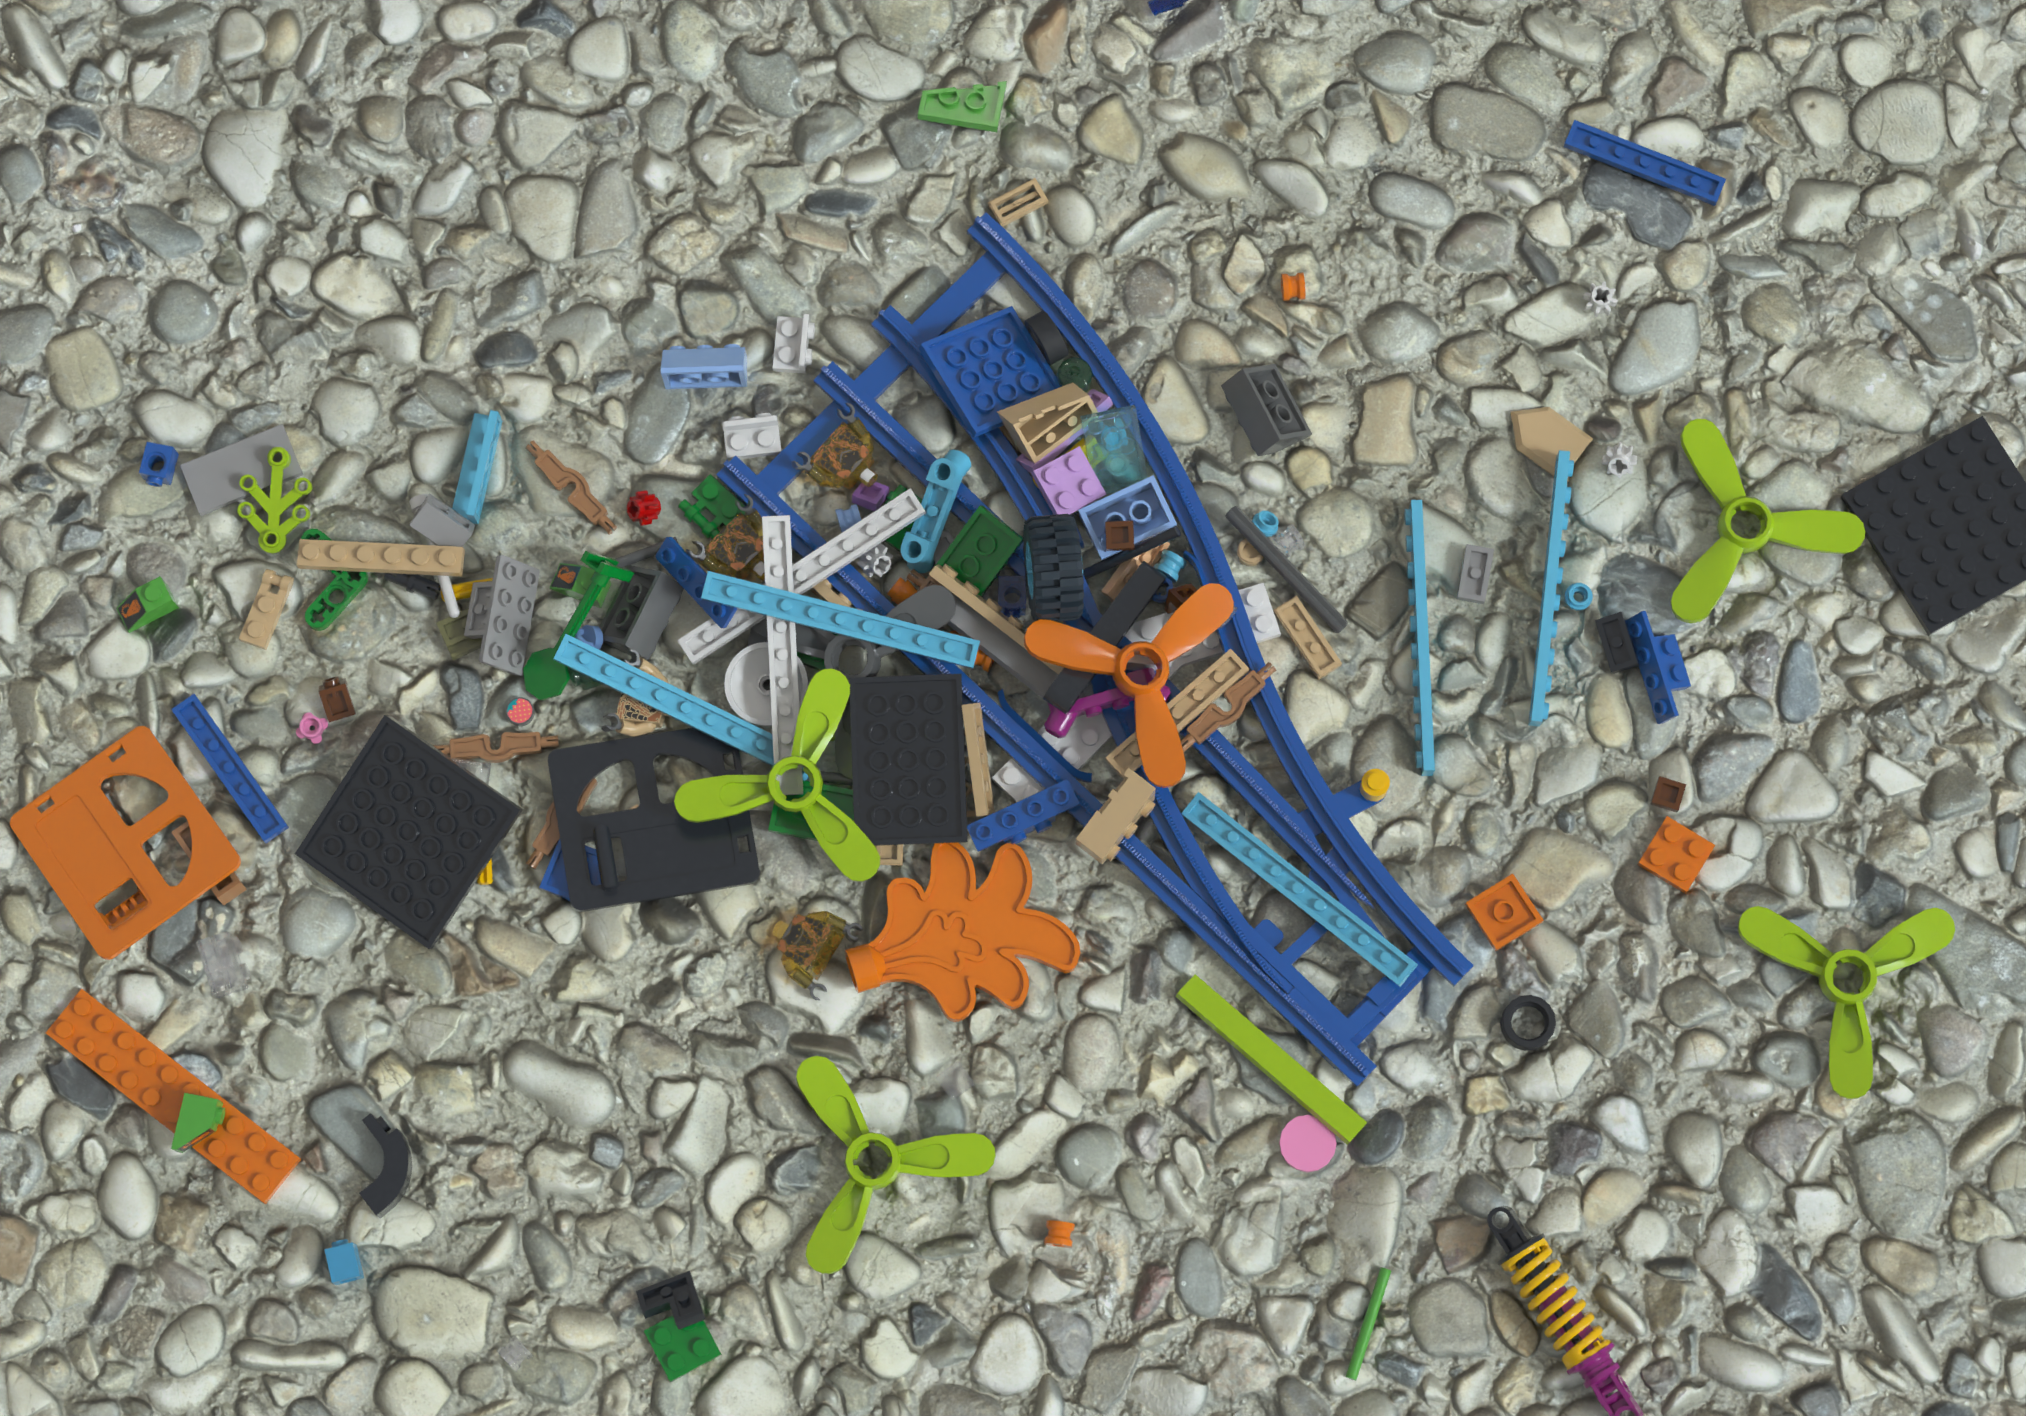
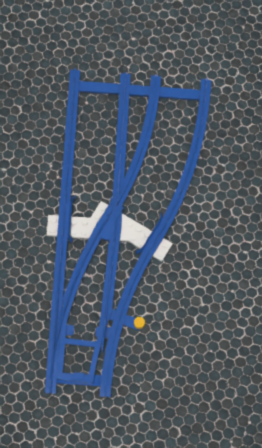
[716,212,1474,1088]

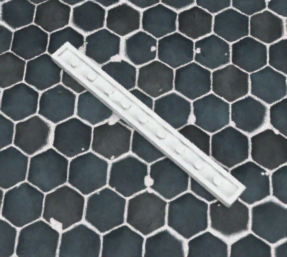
[677,488,926,665]
[762,515,803,795]

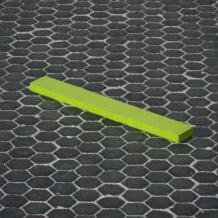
[1175,974,1367,1145]

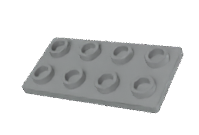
[464,555,540,676]

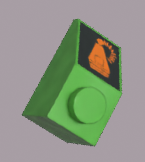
[550,563,611,608]
[116,576,179,633]
[171,1093,225,1153]

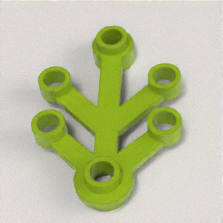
[237,447,312,554]

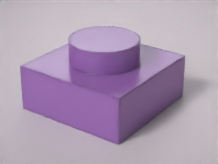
[852,479,889,511]

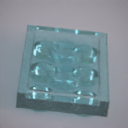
[1080,405,1147,494]

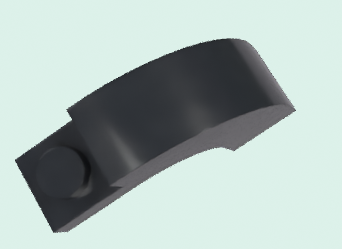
[359,1113,412,1218]

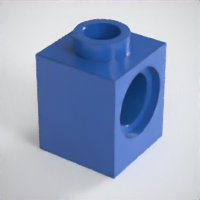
[139,442,179,487]

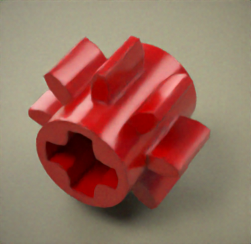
[626,490,661,526]

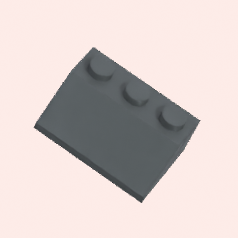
[1221,364,1312,456]
[599,565,684,660]

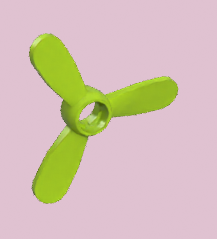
[1671,419,1865,624]
[674,669,880,881]
[1738,906,1955,1099]
[796,1056,996,1274]

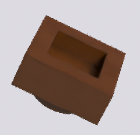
[1105,521,1134,551]
[1650,776,1686,813]

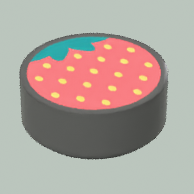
[506,697,535,726]

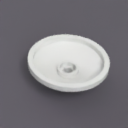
[724,642,808,726]

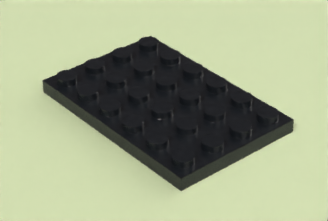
[849,674,968,846]

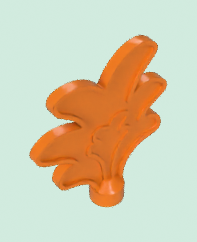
[845,843,1080,1022]

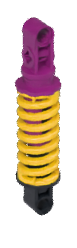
[1487,1206,1643,1416]

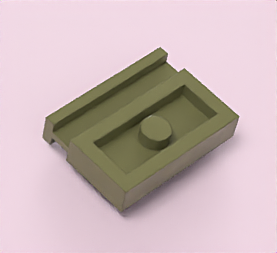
[436,608,482,661]

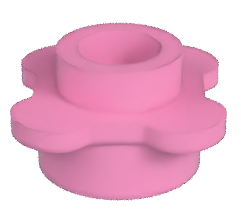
[296,712,328,744]

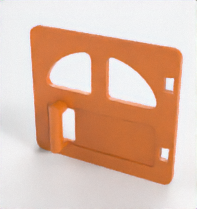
[10,726,241,960]

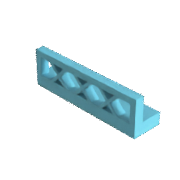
[452,410,502,524]

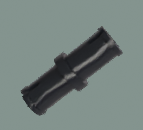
[384,573,441,600]

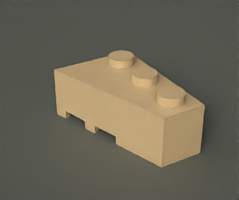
[997,383,1100,464]
[1076,768,1156,864]

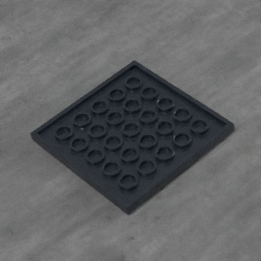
[1841,416,2026,636]
[295,715,523,949]

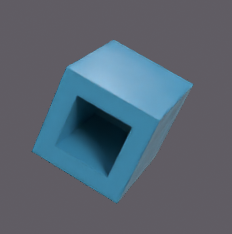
[324,1239,364,1285]

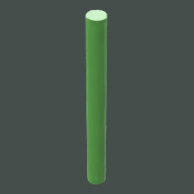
[1346,1267,1391,1381]

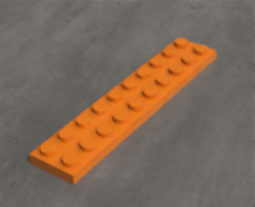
[46,988,301,1204]

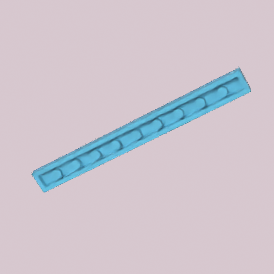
[1528,450,1574,727]
[1404,500,1435,776]
[701,571,980,669]
[553,634,808,781]
[1181,792,1418,987]

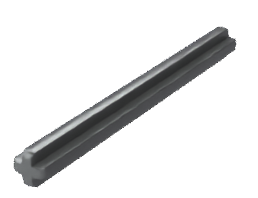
[1225,506,1348,633]

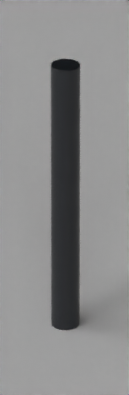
[1083,526,1181,580]

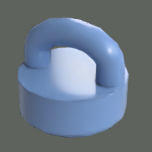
[575,625,603,650]

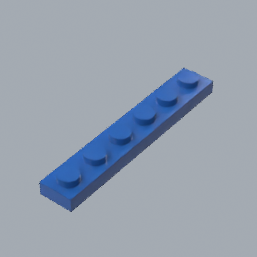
[1563,120,1726,206]
[171,694,289,843]

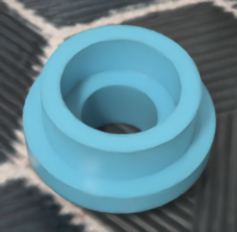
[1252,511,1279,537]
[1565,583,1593,611]

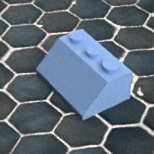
[661,344,747,389]
[1078,475,1177,560]

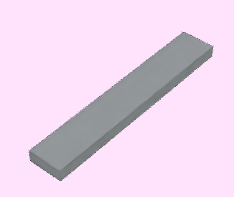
[947,595,1087,699]

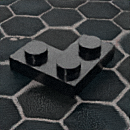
[636,1271,705,1329]

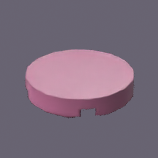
[1279,1115,1336,1173]

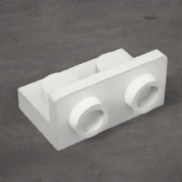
[773,314,815,374]
[722,413,782,461]

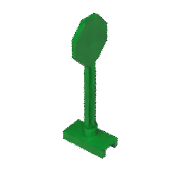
[523,551,634,701]

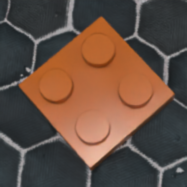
[1637,816,1715,894]
[1465,874,1544,952]

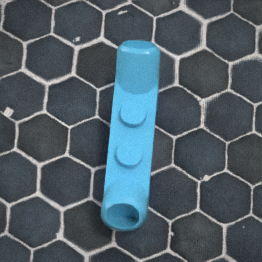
[901,449,971,573]

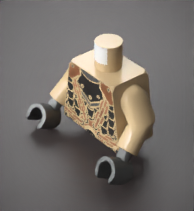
[602,649,670,737]

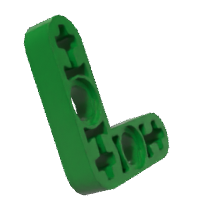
[301,528,369,631]

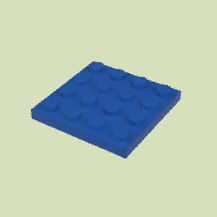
[919,306,1062,438]

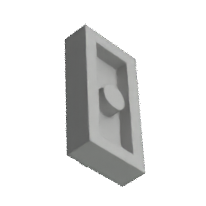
[1457,544,1494,604]

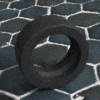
[1024,311,1068,366]
[1500,995,1556,1051]

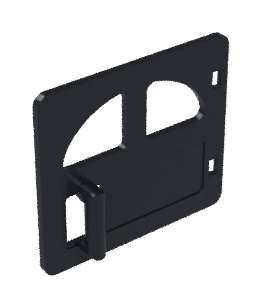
[548,728,760,912]

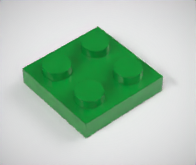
[644,1315,722,1382]

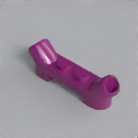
[1044,668,1171,739]

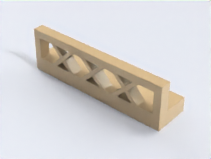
[962,702,995,817]

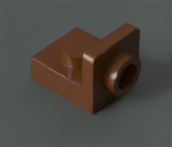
[1164,583,1197,614]
[318,677,356,723]

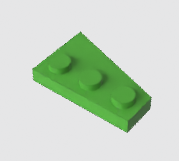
[918,81,1007,132]

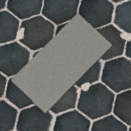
[180,424,303,516]

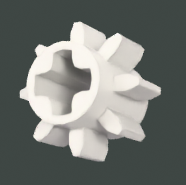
[1583,282,1618,317]
[1602,442,1637,478]
[857,543,893,578]

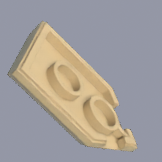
[1510,407,1593,477]

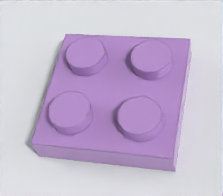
[1031,446,1106,515]

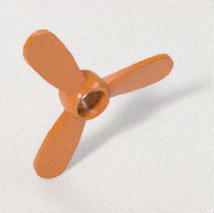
[1024,583,1234,788]

